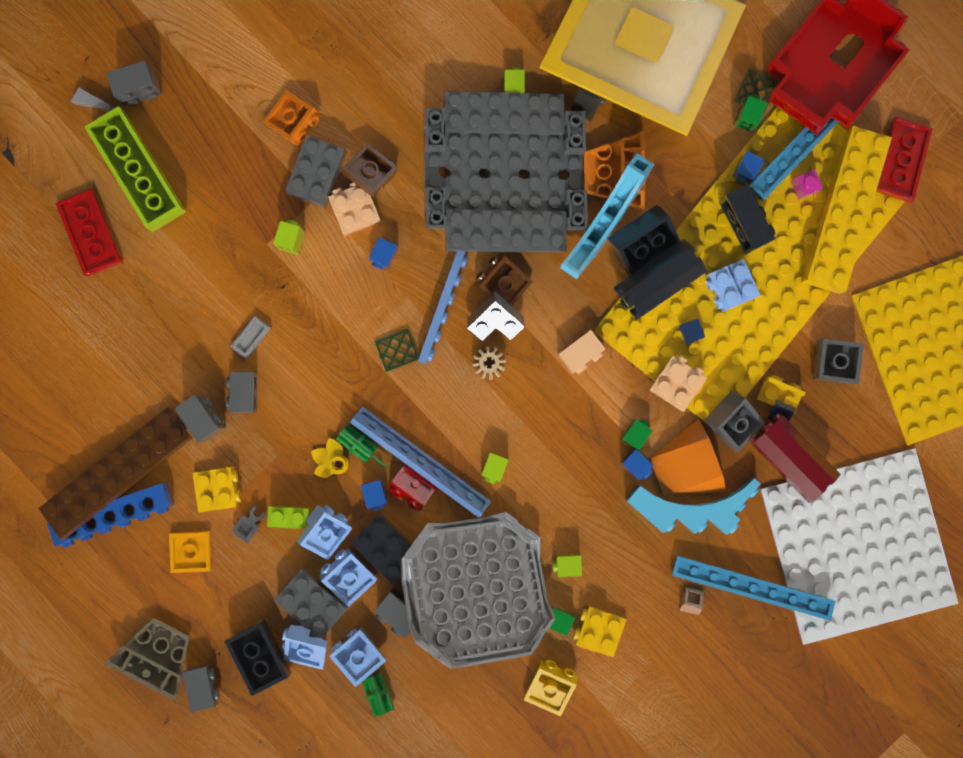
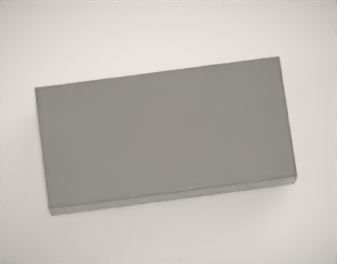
[230,316,271,359]

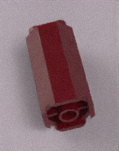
[749,413,841,503]

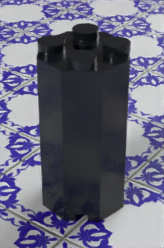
[613,239,707,321]

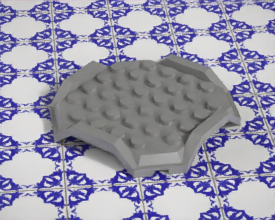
[401,512,556,669]

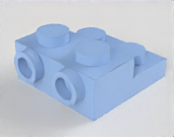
[706,259,760,312]
[297,505,352,560]
[319,548,378,607]
[281,625,328,670]
[329,627,387,687]

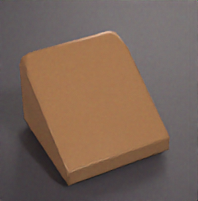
[680,587,705,615]

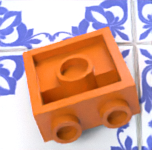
[263,90,320,146]

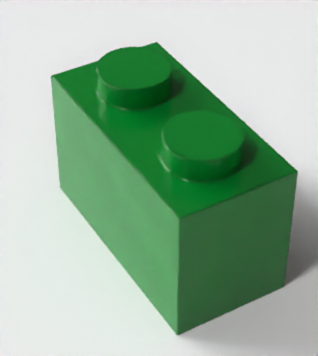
[733,95,767,132]

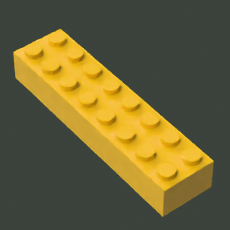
[801,126,892,294]

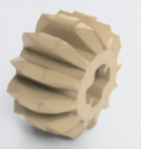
[472,346,506,380]

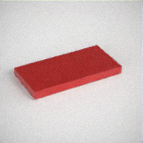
[876,116,933,203]
[55,189,123,277]

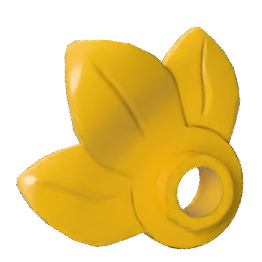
[311,438,349,478]

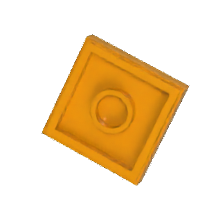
[169,531,212,573]

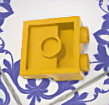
[193,466,241,513]
[573,605,627,657]
[524,660,578,717]

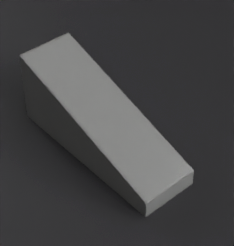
[71,88,114,111]

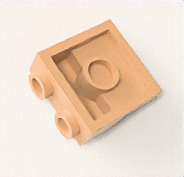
[328,182,381,236]
[649,355,707,412]

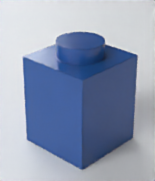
[732,151,765,185]
[369,237,398,270]
[621,449,653,480]
[361,479,388,511]

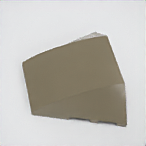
[104,618,190,701]

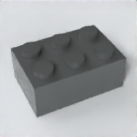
[285,135,347,209]
[274,567,348,639]

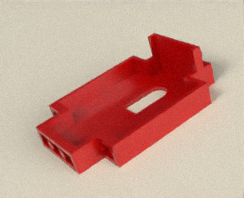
[767,0,910,135]

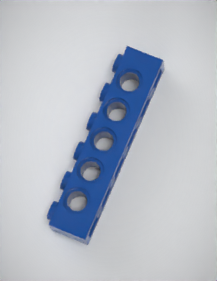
[47,482,174,548]

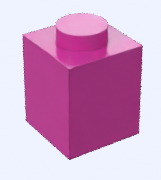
[791,170,823,200]

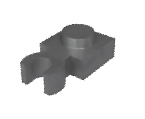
[231,506,266,543]

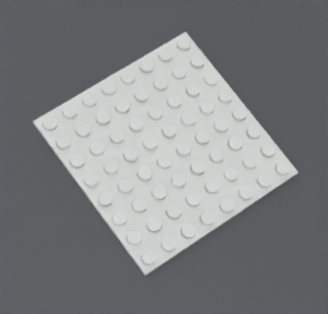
[760,448,958,645]

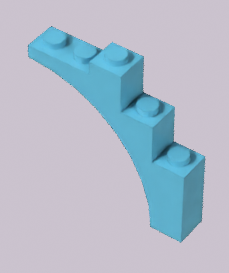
[560,153,654,279]
[626,478,761,535]

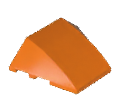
[584,130,646,211]
[649,419,727,496]

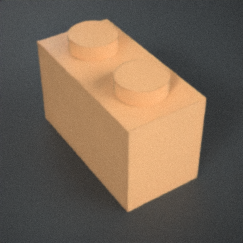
[558,330,605,374]

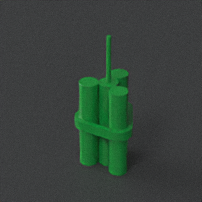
[336,423,389,469]
[362,673,395,717]

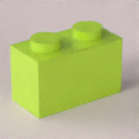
[273,219,305,255]
[267,505,312,529]

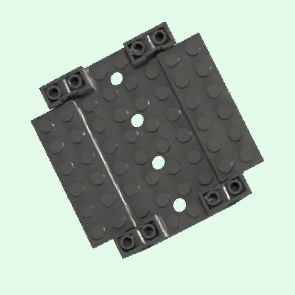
[424,91,588,253]

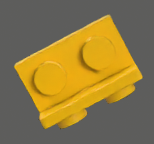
[756,375,806,415]

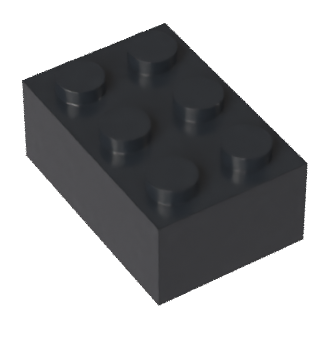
[719,184,776,255]
[607,205,680,276]
[351,513,412,586]
[224,619,292,696]

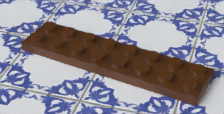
[38,407,193,540]

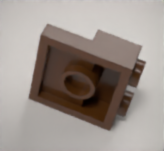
[341,143,398,197]
[475,254,533,306]

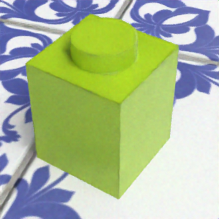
[504,67,525,93]
[481,452,509,484]
[552,554,582,577]

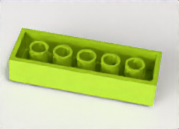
[85,106,186,232]

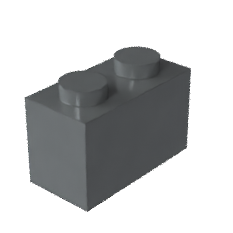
[226,372,258,413]
[182,663,220,712]

